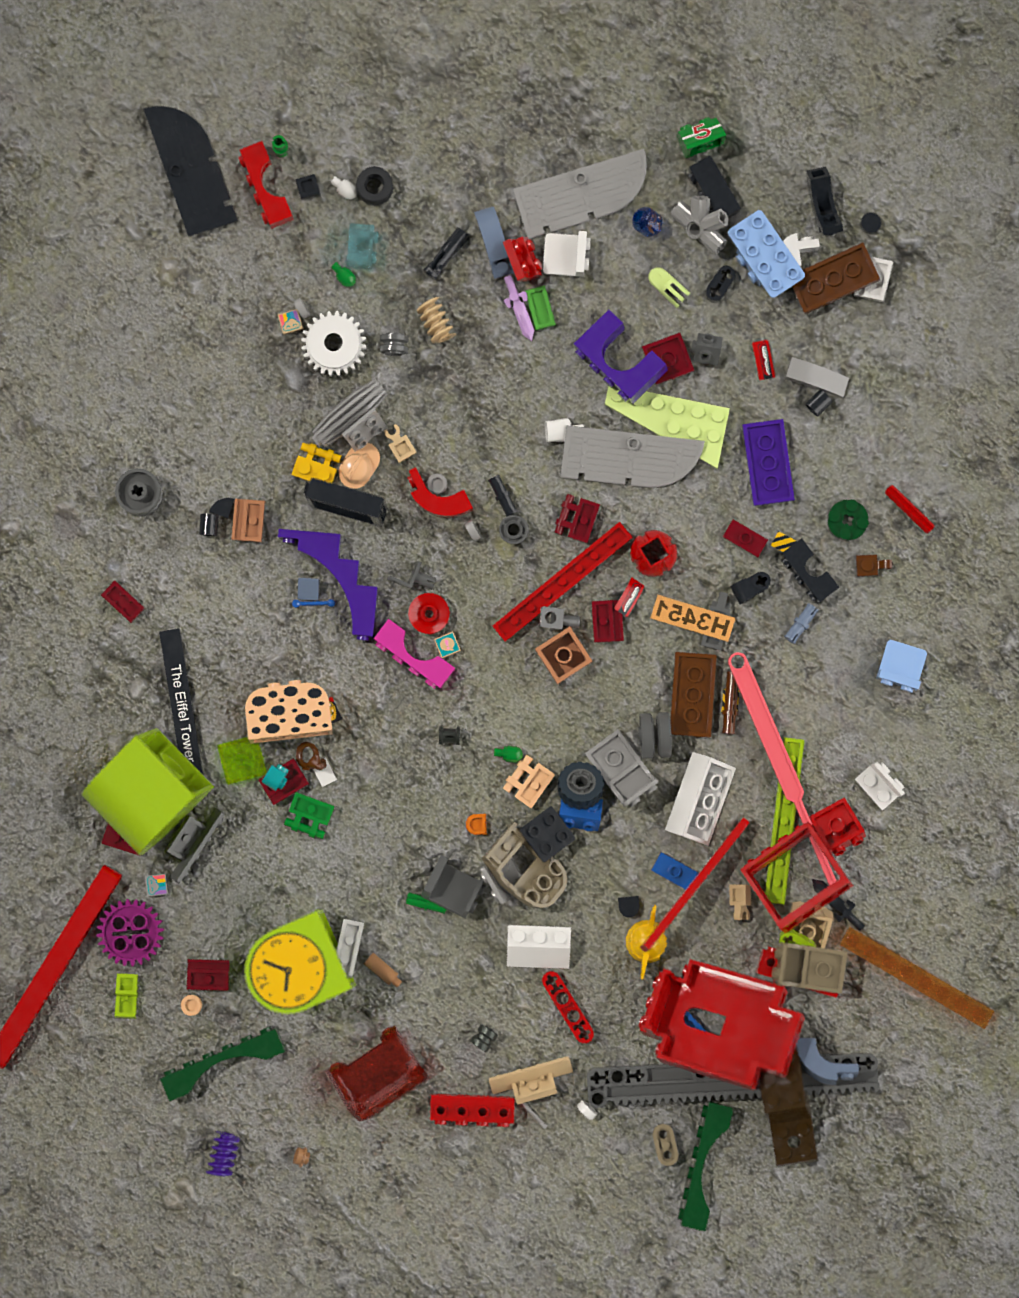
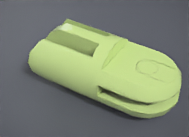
[648,267,690,308]

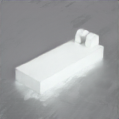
[336,919,364,978]

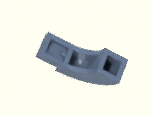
[474,206,514,279]
[796,1038,858,1085]

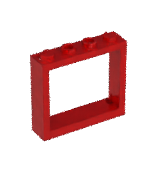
[740,822,854,934]

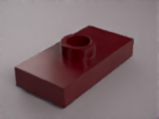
[722,519,768,558]
[101,580,146,624]

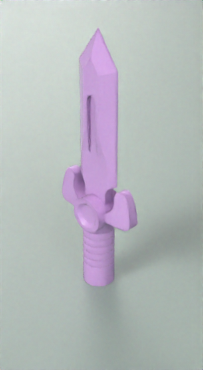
[504,275,534,341]

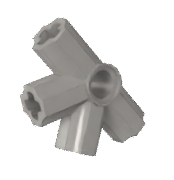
[671,196,728,255]

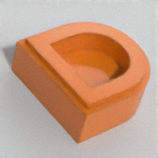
[466,814,487,835]

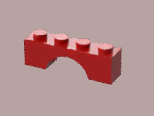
[238,141,294,229]

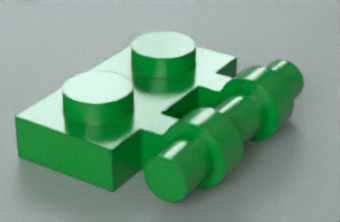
[284,792,335,839]

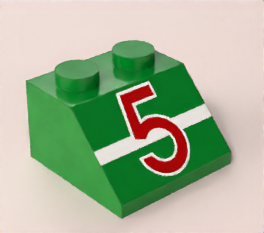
[677,117,726,159]

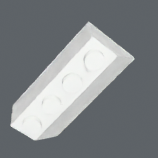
[665,752,736,846]

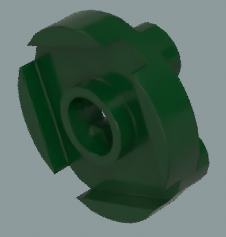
[827,499,869,541]

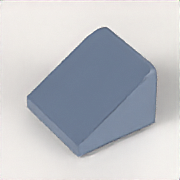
[298,578,320,601]

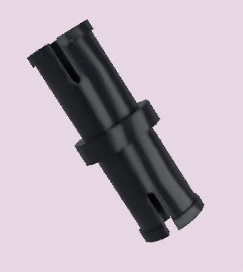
[488,474,518,517]

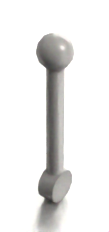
[515,1099,548,1129]

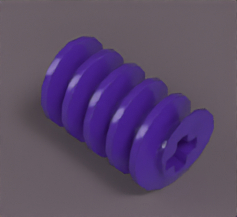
[206,1131,240,1177]

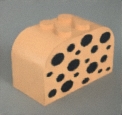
[245,680,333,744]

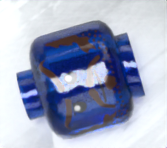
[632,207,663,237]

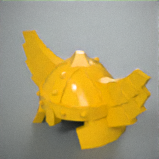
[626,905,667,980]

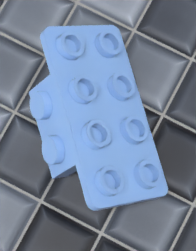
[728,210,805,298]

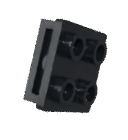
[519,806,576,863]

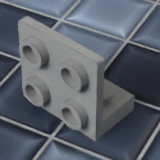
[480,857,522,904]

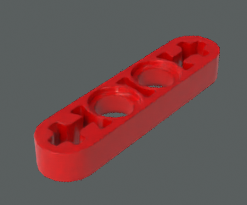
[542,971,594,1043]

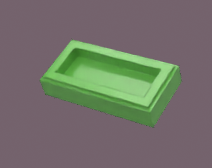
[525,285,556,331]

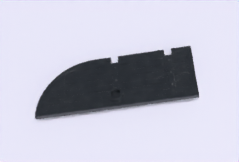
[143,106,238,237]

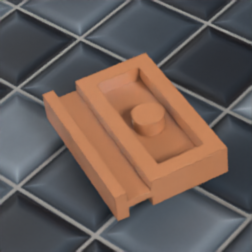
[231,499,265,543]

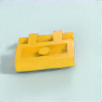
[291,442,342,483]

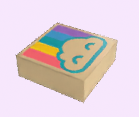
[278,309,303,335]

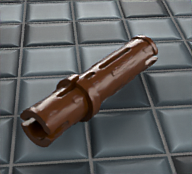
[722,671,738,735]

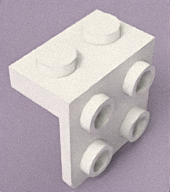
[543,231,591,277]

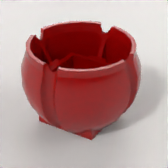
[630,530,677,577]

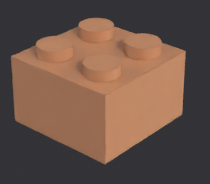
[535,627,592,685]

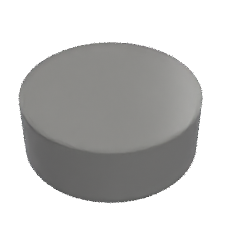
[294,298,311,319]
[427,474,447,495]
[465,520,481,541]

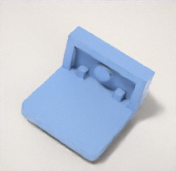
[876,640,927,693]

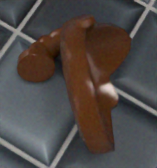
[295,742,327,770]

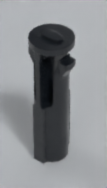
[423,227,469,280]

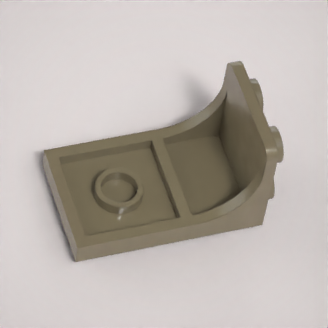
[772,942,847,994]

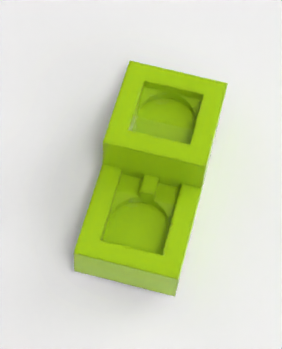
[114,973,138,1019]

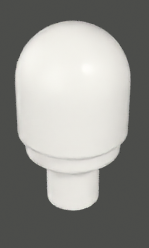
[331,177,358,200]

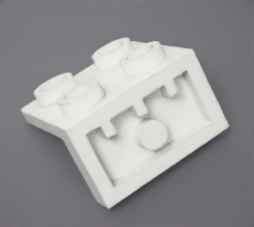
[854,762,905,811]

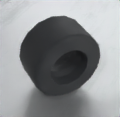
[356,166,394,206]

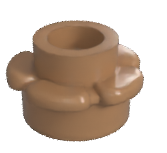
[293,1147,310,1168]

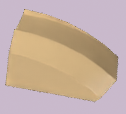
[785,901,833,948]

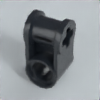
[730,572,771,605]

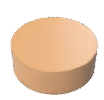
[181,994,202,1016]

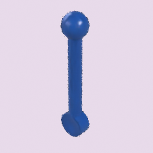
[292,599,335,608]

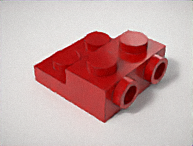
[503,236,542,281]
[809,797,866,856]

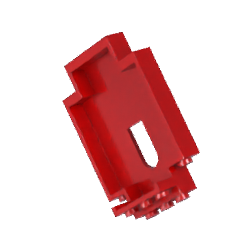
[639,959,805,1091]

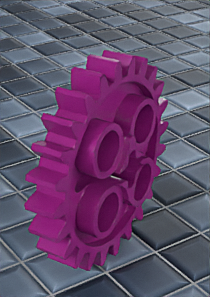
[96,899,165,967]

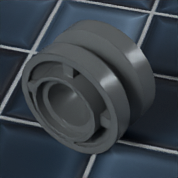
[380,333,409,356]
[499,515,529,544]

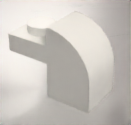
[783,233,820,267]

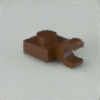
[856,555,892,577]

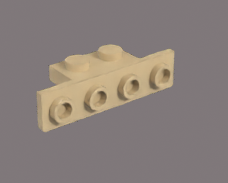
[489,1056,573,1104]

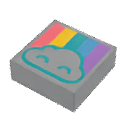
[145,874,169,897]

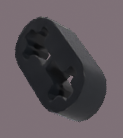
[705,266,735,302]

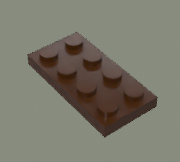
[792,242,880,315]
[670,652,717,738]

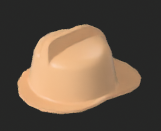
[339,443,380,489]

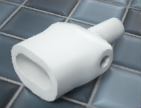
[545,418,584,442]

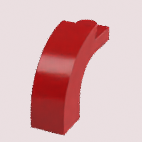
[407,467,473,518]

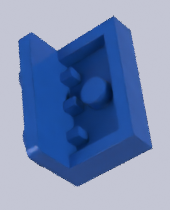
[559,799,603,832]

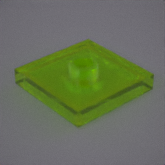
[217,737,267,785]

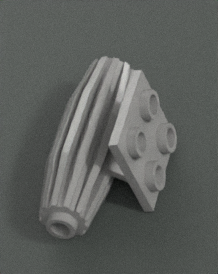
[311,379,388,452]

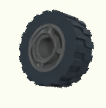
[557,761,604,810]

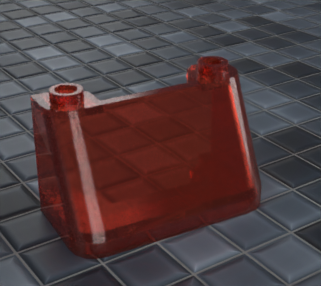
[325,1025,428,1121]

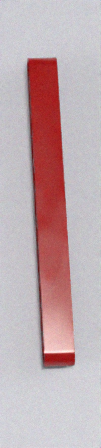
[0,864,123,1070]

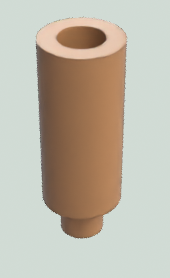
[364,953,402,987]

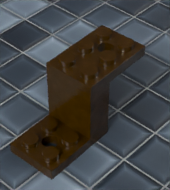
[759,1045,819,1167]

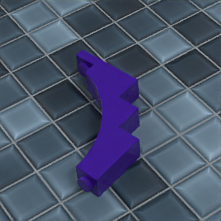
[278,529,378,641]

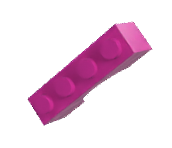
[374,619,455,689]

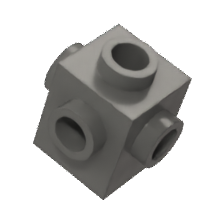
[691,333,723,366]

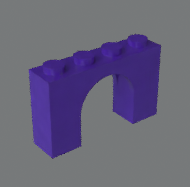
[574,310,668,404]

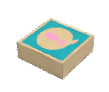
[434,632,461,659]

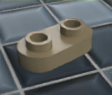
[652,1123,678,1166]

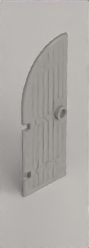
[513,149,647,239]
[560,425,705,488]

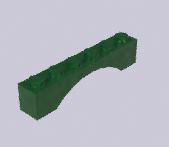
[160,1026,287,1102]
[677,1101,734,1232]

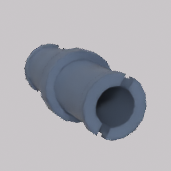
[784,603,819,644]

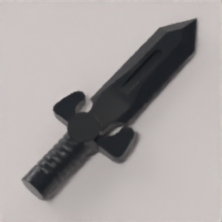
[812,879,865,931]

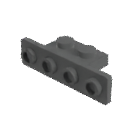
[165,808,224,884]

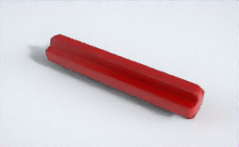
[885,485,935,534]

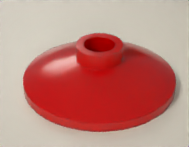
[408,593,450,634]

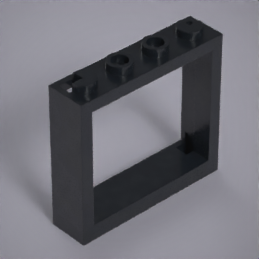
[303,477,388,527]

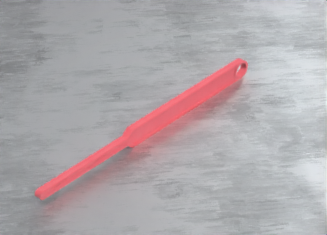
[728,652,836,886]

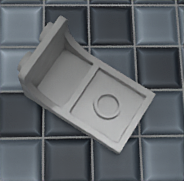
[585,729,659,808]

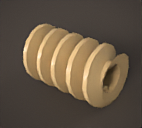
[417,297,456,343]

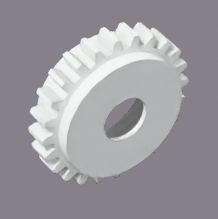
[301,311,367,377]

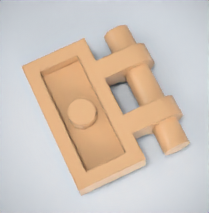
[503,754,555,808]

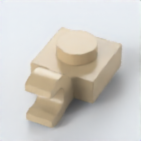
[729,884,751,920]

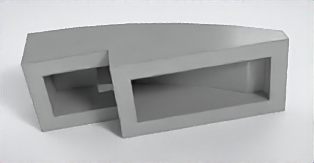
[785,357,849,398]

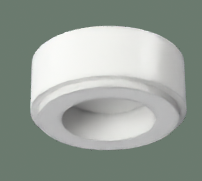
[577,1100,597,1120]

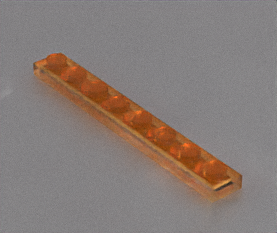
[839,927,995,1029]

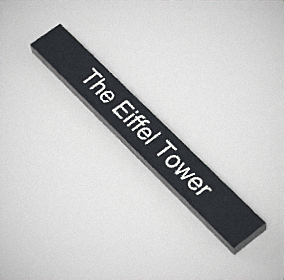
[159,628,204,775]

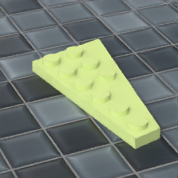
[605,386,730,469]

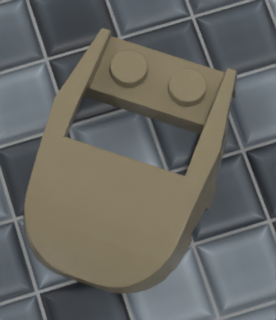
[481,822,567,908]

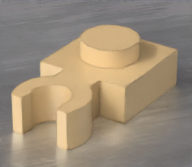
[384,424,417,463]

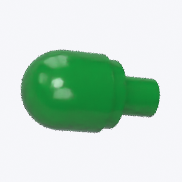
[331,262,356,288]
[494,745,523,763]

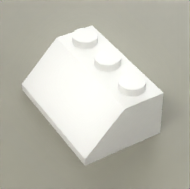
[507,925,571,969]

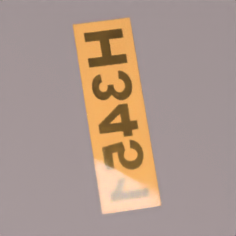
[651,595,735,642]

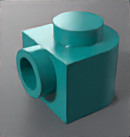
[262,764,289,791]

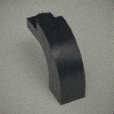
[806,167,843,236]

